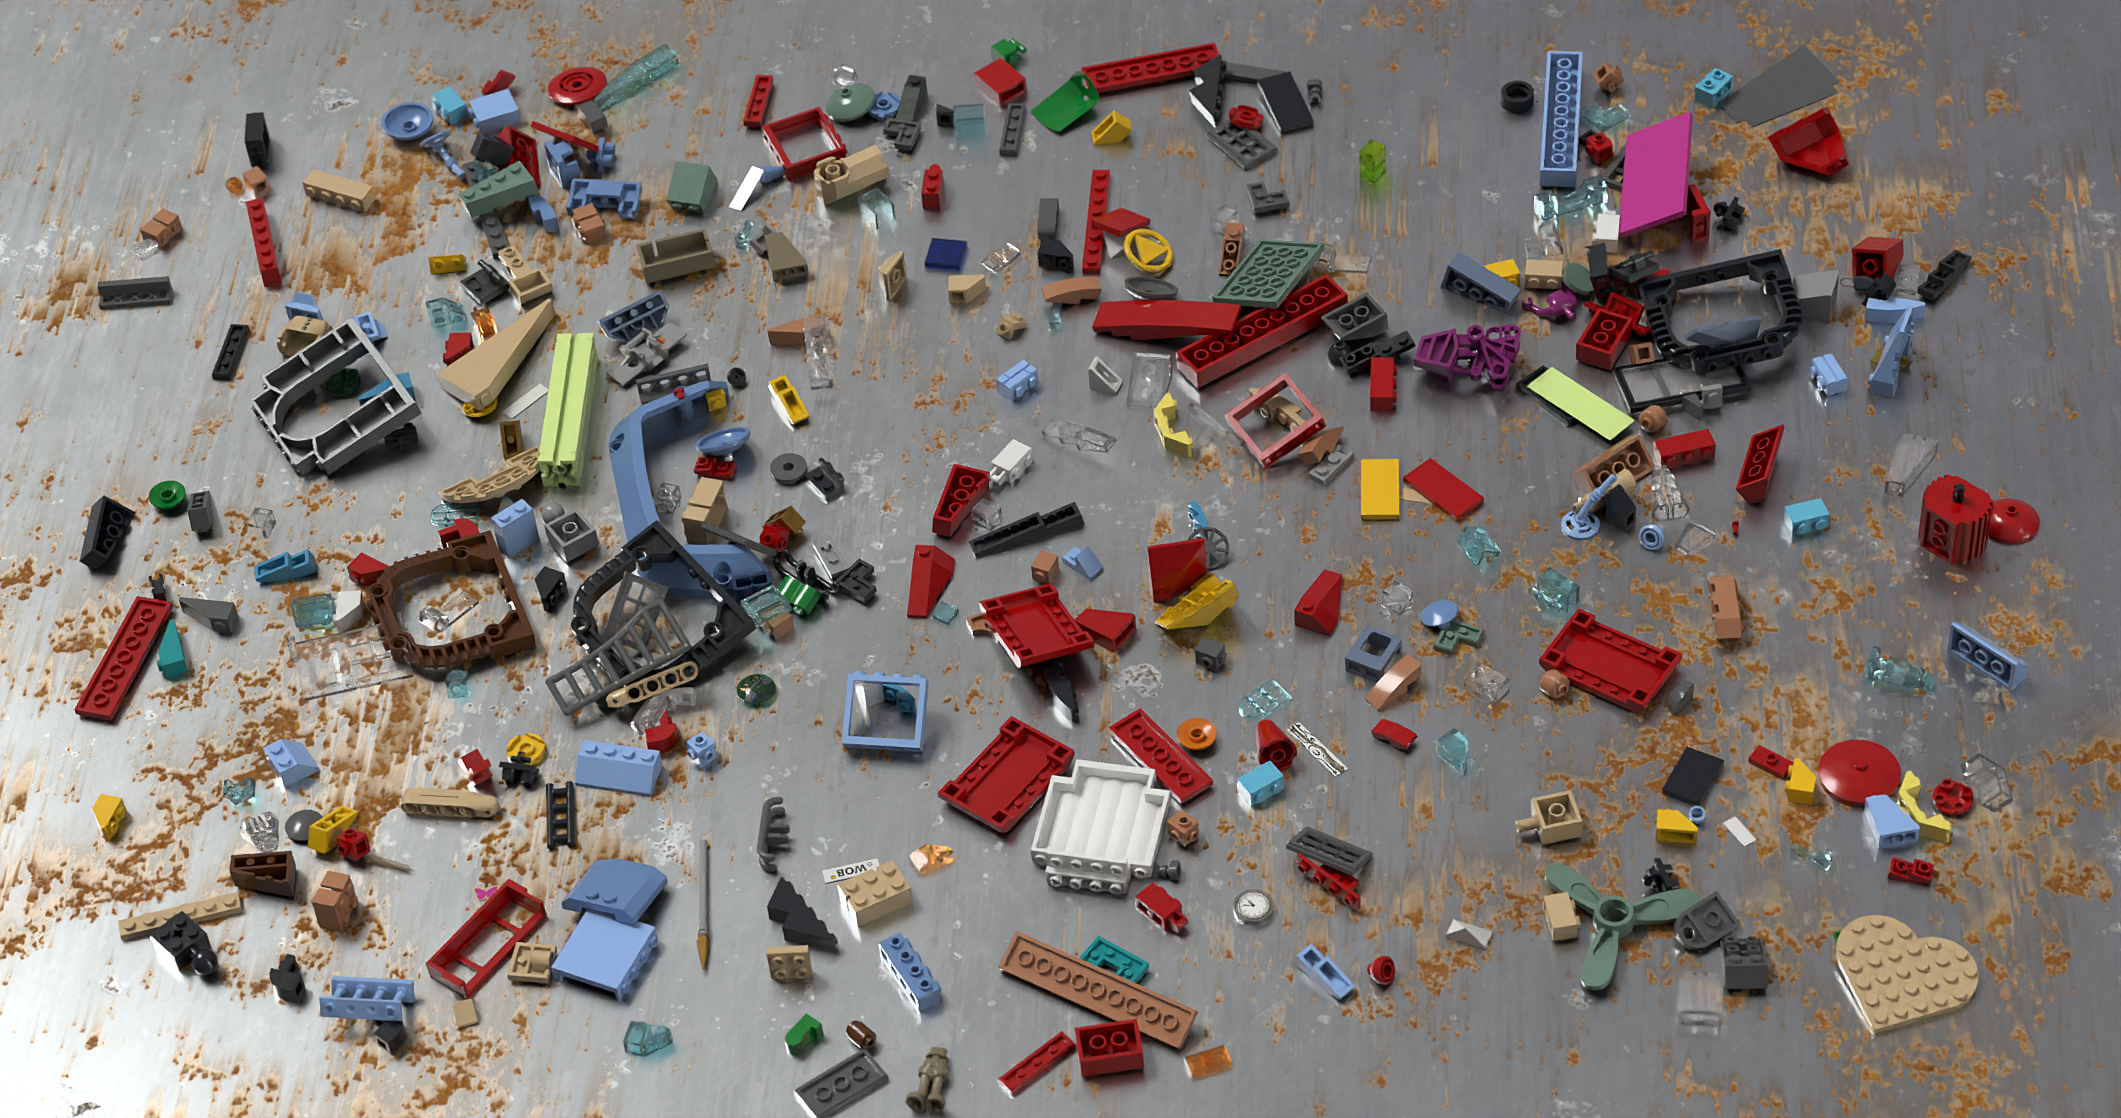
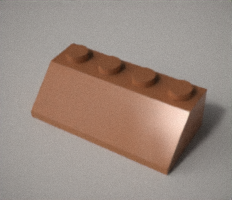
[1571,434,1657,494]

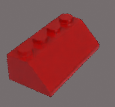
[496,125,540,188]
[1735,424,1785,504]

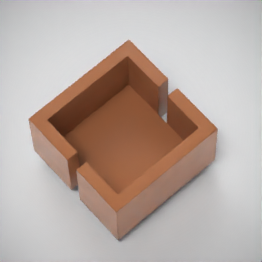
[312,870,358,931]

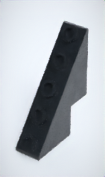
[1189,55,1227,127]
[767,877,838,952]

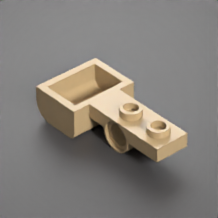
[498,245,553,305]

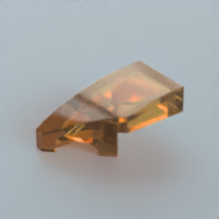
[909,844,954,872]

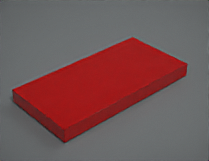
[531,121,600,152]
[1403,458,1484,521]

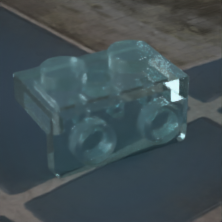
[473,159,499,183]
[1457,526,1502,565]

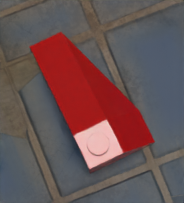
[1294,569,1342,636]

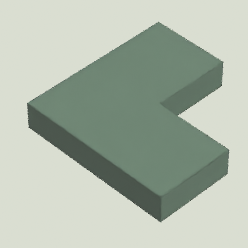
[1433,619,1485,655]

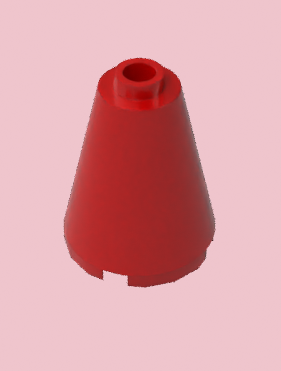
[1256,719,1297,771]

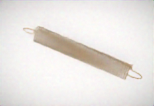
[362,854,413,872]

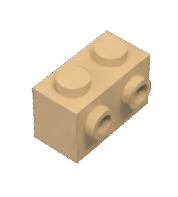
[1525,259,1563,290]
[1543,892,1581,941]

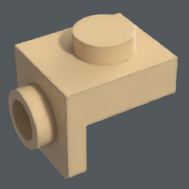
[996,313,1028,340]

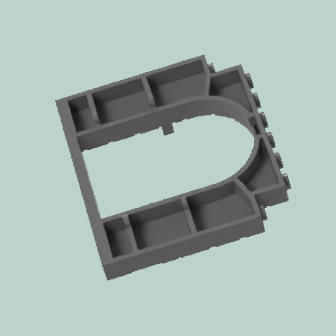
[250,317,422,476]

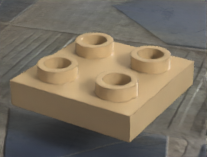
[507,942,557,983]
[766,945,813,979]

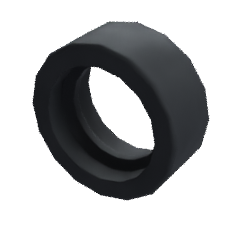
[1501,81,1534,112]

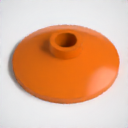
[1177,718,1217,750]

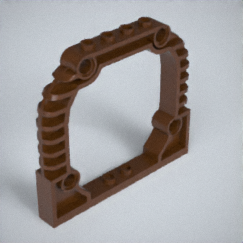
[367,530,536,670]

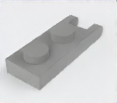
[1308,445,1355,486]
[812,536,848,579]

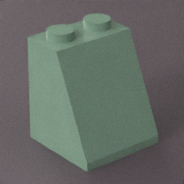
[666,161,718,212]

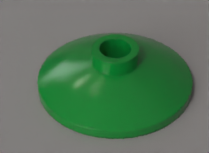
[148,480,186,509]

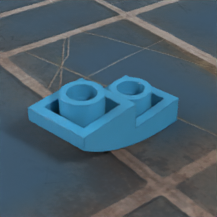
[1188,500,1208,540]
[882,684,916,714]

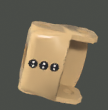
[277,316,333,357]

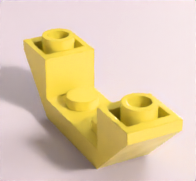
[1154,393,1194,457]
[1897,770,1952,843]

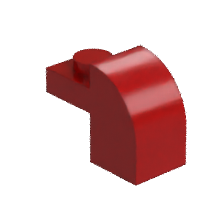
[438,518,480,548]
[645,709,679,754]
[458,748,493,785]

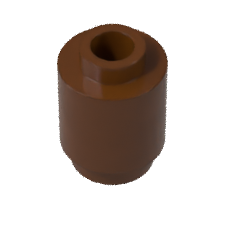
[846,1020,876,1049]

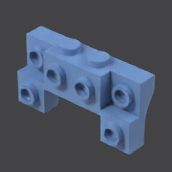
[566,179,643,219]

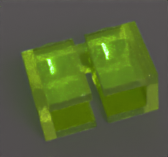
[1359,139,1386,184]

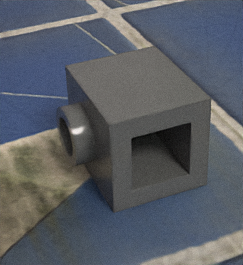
[1195,637,1227,670]

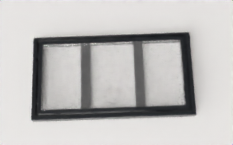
[1612,358,1751,414]

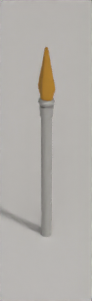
[696,840,710,969]

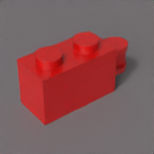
[921,164,944,209]
[1135,882,1188,932]

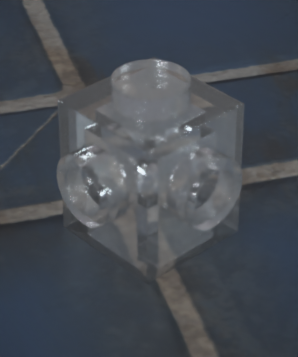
[653,482,681,515]

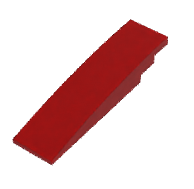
[1092,300,1241,340]

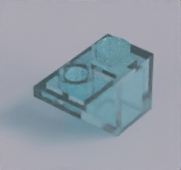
[425,297,467,329]
[623,1021,673,1057]

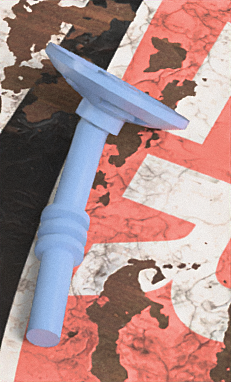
[419,130,466,179]
[1561,474,1618,540]

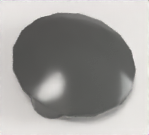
[285,810,323,842]

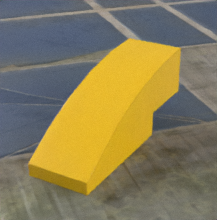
[769,374,810,424]

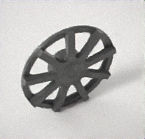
[1188,527,1229,569]

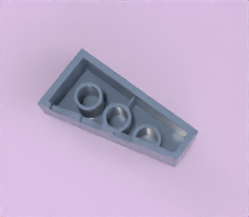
[1441,252,1521,313]

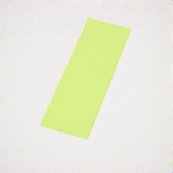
[1527,367,1635,440]

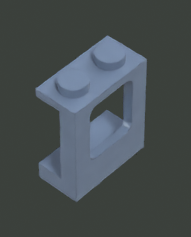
[1345,626,1402,682]

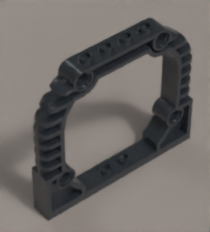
[1637,249,1803,375]
[571,520,756,692]

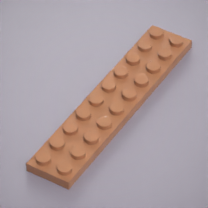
[998,931,1198,1050]

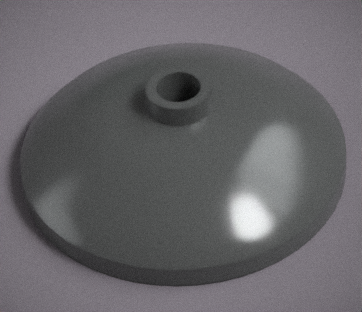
[1124,277,1178,300]

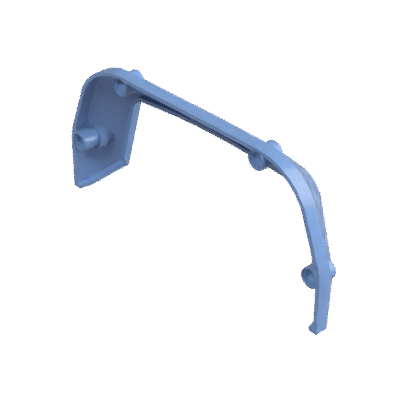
[608,381,774,598]

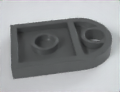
[1674,891,1741,951]

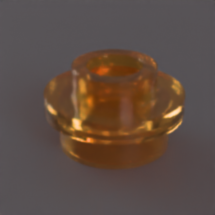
[225,177,243,193]

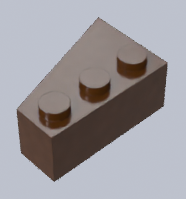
[230,851,296,897]

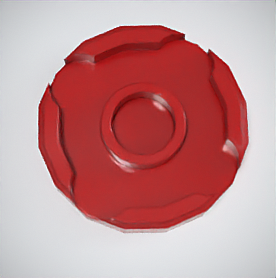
[1229,105,1264,129]

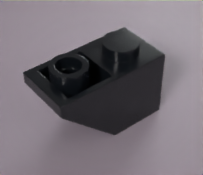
[1037,238,1074,270]
[1605,484,1636,531]
[535,566,567,611]

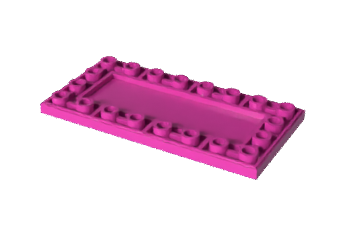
[1618,112,1693,238]

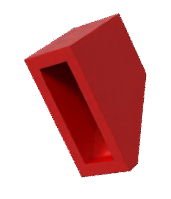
[347,552,390,586]

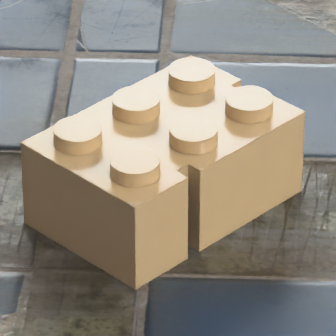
[681,477,728,545]
[838,860,913,927]

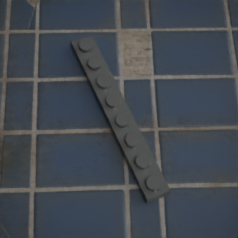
[462,160,508,259]

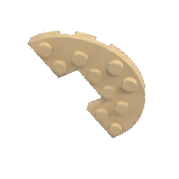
[439,445,540,503]

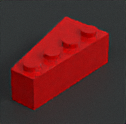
[932,464,990,537]

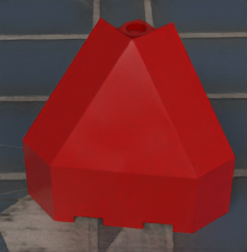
[1768,107,1849,175]

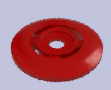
[548,67,607,105]

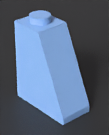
[1864,794,1920,848]

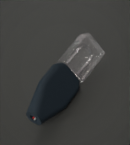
[1838,276,1874,291]

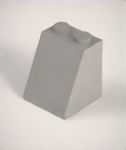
[1792,270,1839,322]

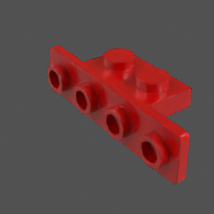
[1584,292,1652,336]
[1296,854,1361,911]

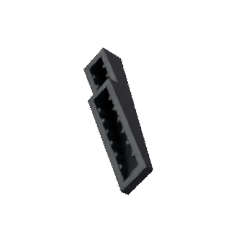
[968,502,1084,557]

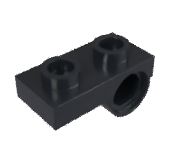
[1862,273,1896,307]

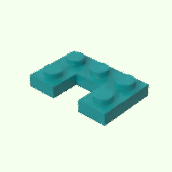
[1079,935,1150,983]

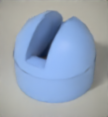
[1689,806,1706,824]

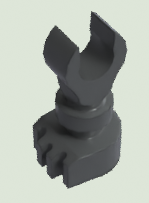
[1307,79,1322,108]
[1147,860,1182,880]

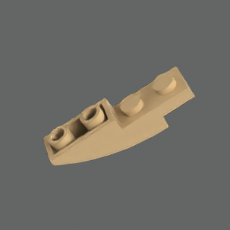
[1248,388,1306,432]

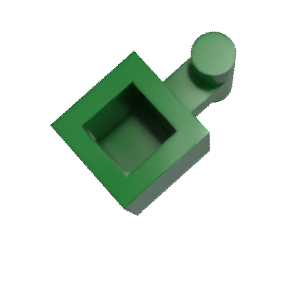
[991,38,1027,66]

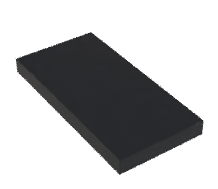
[1257,71,1314,133]
[1516,365,1578,427]

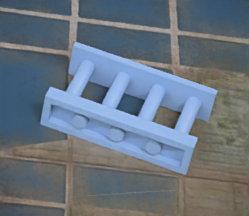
[319,976,415,1021]

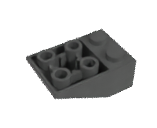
[1720,936,1768,989]

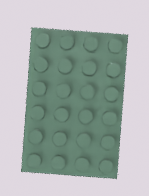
[1212,239,1325,309]

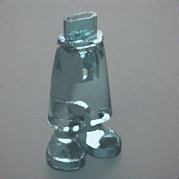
[1864,646,1937,689]

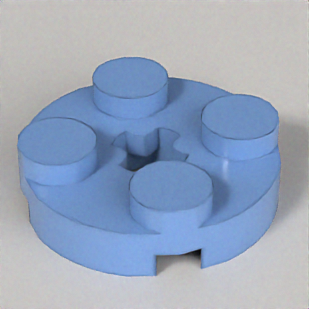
[867,92,900,122]

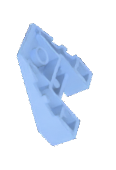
[1868,306,1914,398]

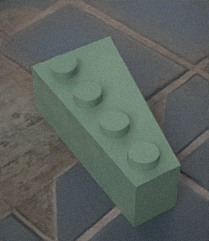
[458,161,540,218]

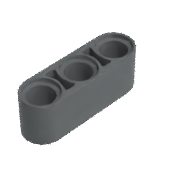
[1037,198,1059,239]

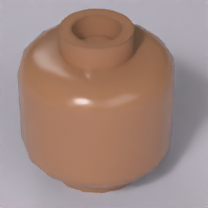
[1639,405,1667,433]
[1540,669,1569,699]

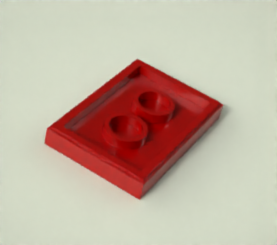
[1091,208,1151,237]

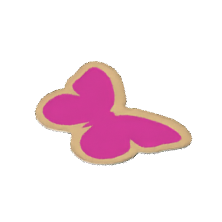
[473,885,499,901]

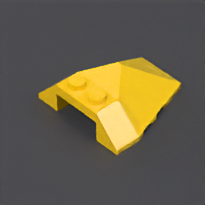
[1155,572,1239,630]

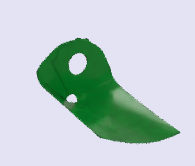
[1031,71,1100,132]

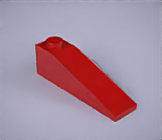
[907,545,955,618]

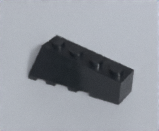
[79,495,135,570]

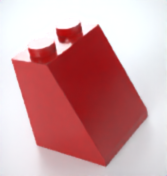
[1852,237,1904,284]

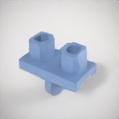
[586,138,616,172]

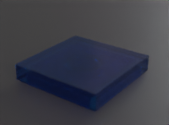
[924,238,967,270]

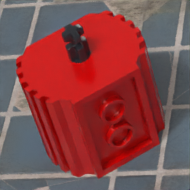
[1918,474,1993,564]

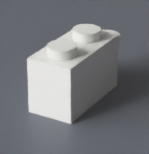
[1592,210,1620,253]
[990,439,1033,485]

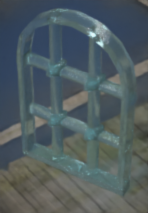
[430,501,480,528]
[1239,679,1292,720]

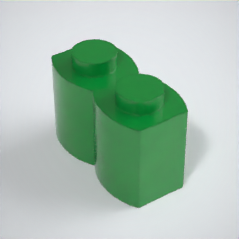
[774,576,821,615]

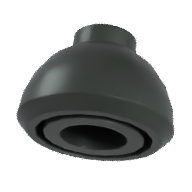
[1327,340,1352,365]

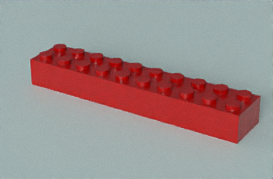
[1176,274,1348,389]

